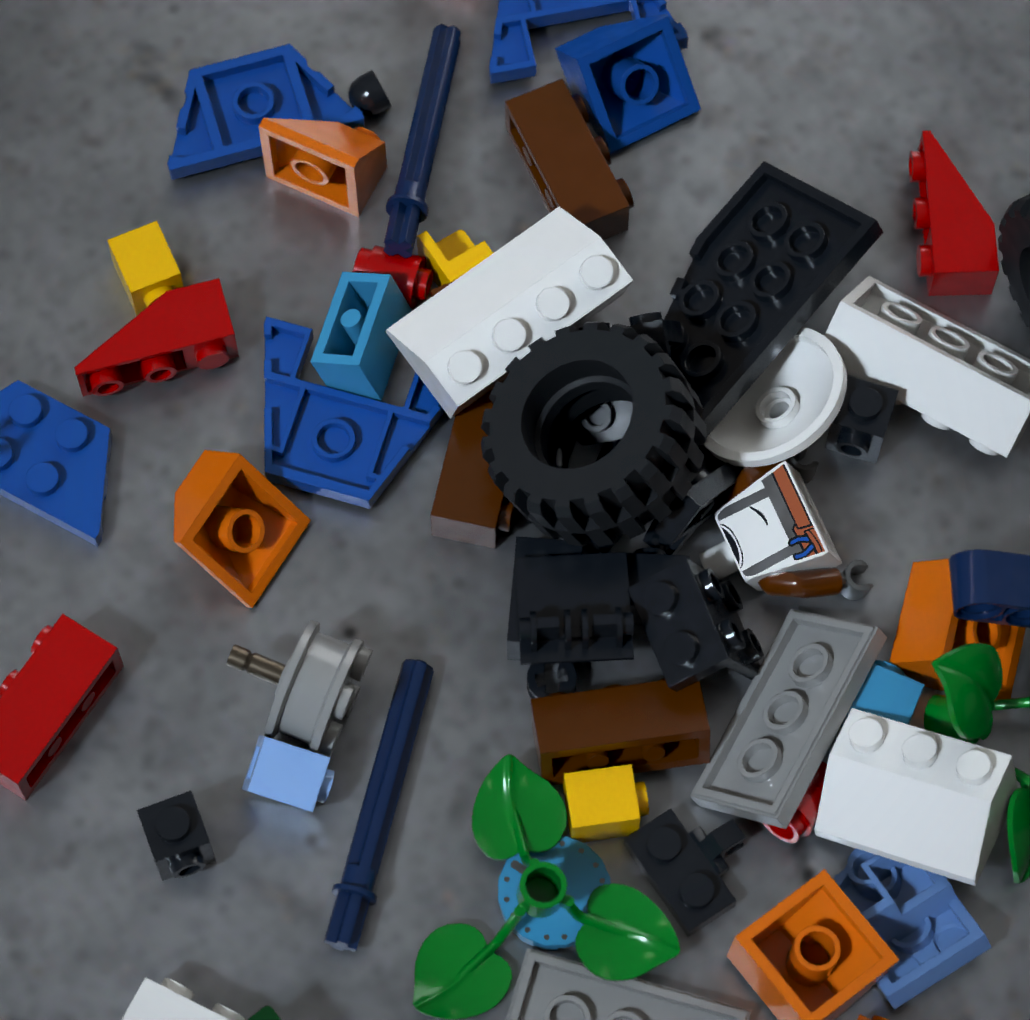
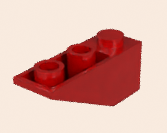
[909,130,999,296]
[74,278,239,397]

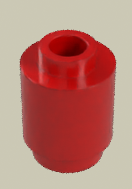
[353,245,434,309]

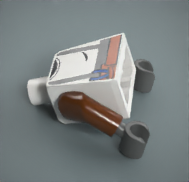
[699,448,873,600]

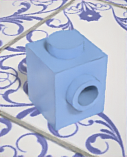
[242,735,335,812]

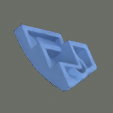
[833,848,992,1010]

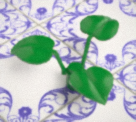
[924,643,1030,884]
[413,754,680,1020]

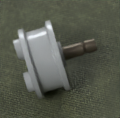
[226,620,373,756]

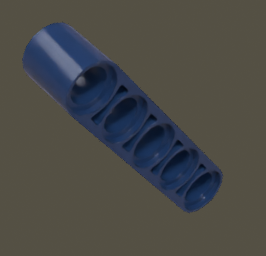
[949,549,1030,628]

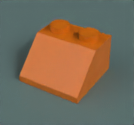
[889,558,1026,700]
[726,869,900,1020]

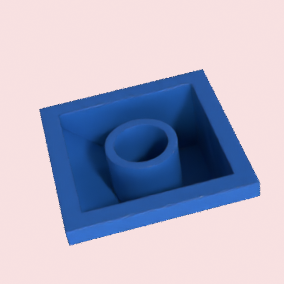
[555,14,701,153]

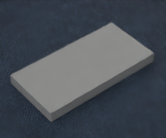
[690,609,887,829]
[506,948,751,1020]

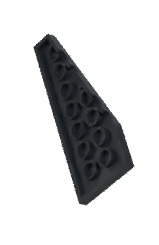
[588,161,883,553]

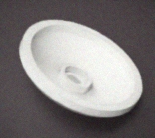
[704,327,847,467]

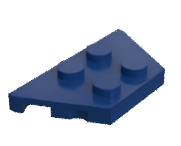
[167,44,365,180]
[0,380,112,547]

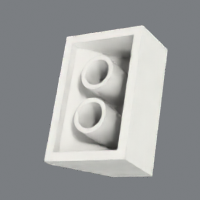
[814,708,1017,886]

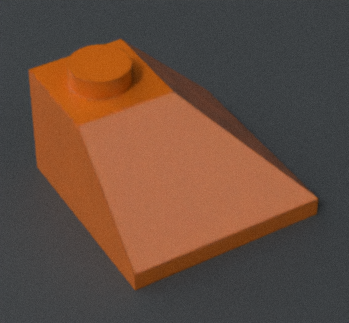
[258,118,387,217]
[173,450,311,608]

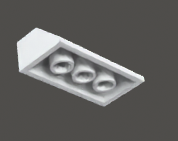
[385,206,633,419]
[824,276,1030,458]

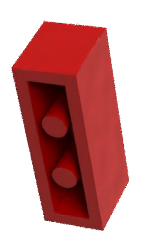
[0,614,124,801]

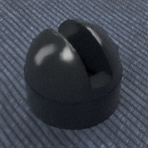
[348,70,392,116]

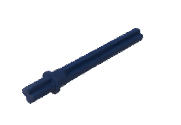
[384,24,461,258]
[324,659,434,952]

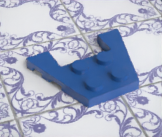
[489,0,688,84]
[264,316,445,509]

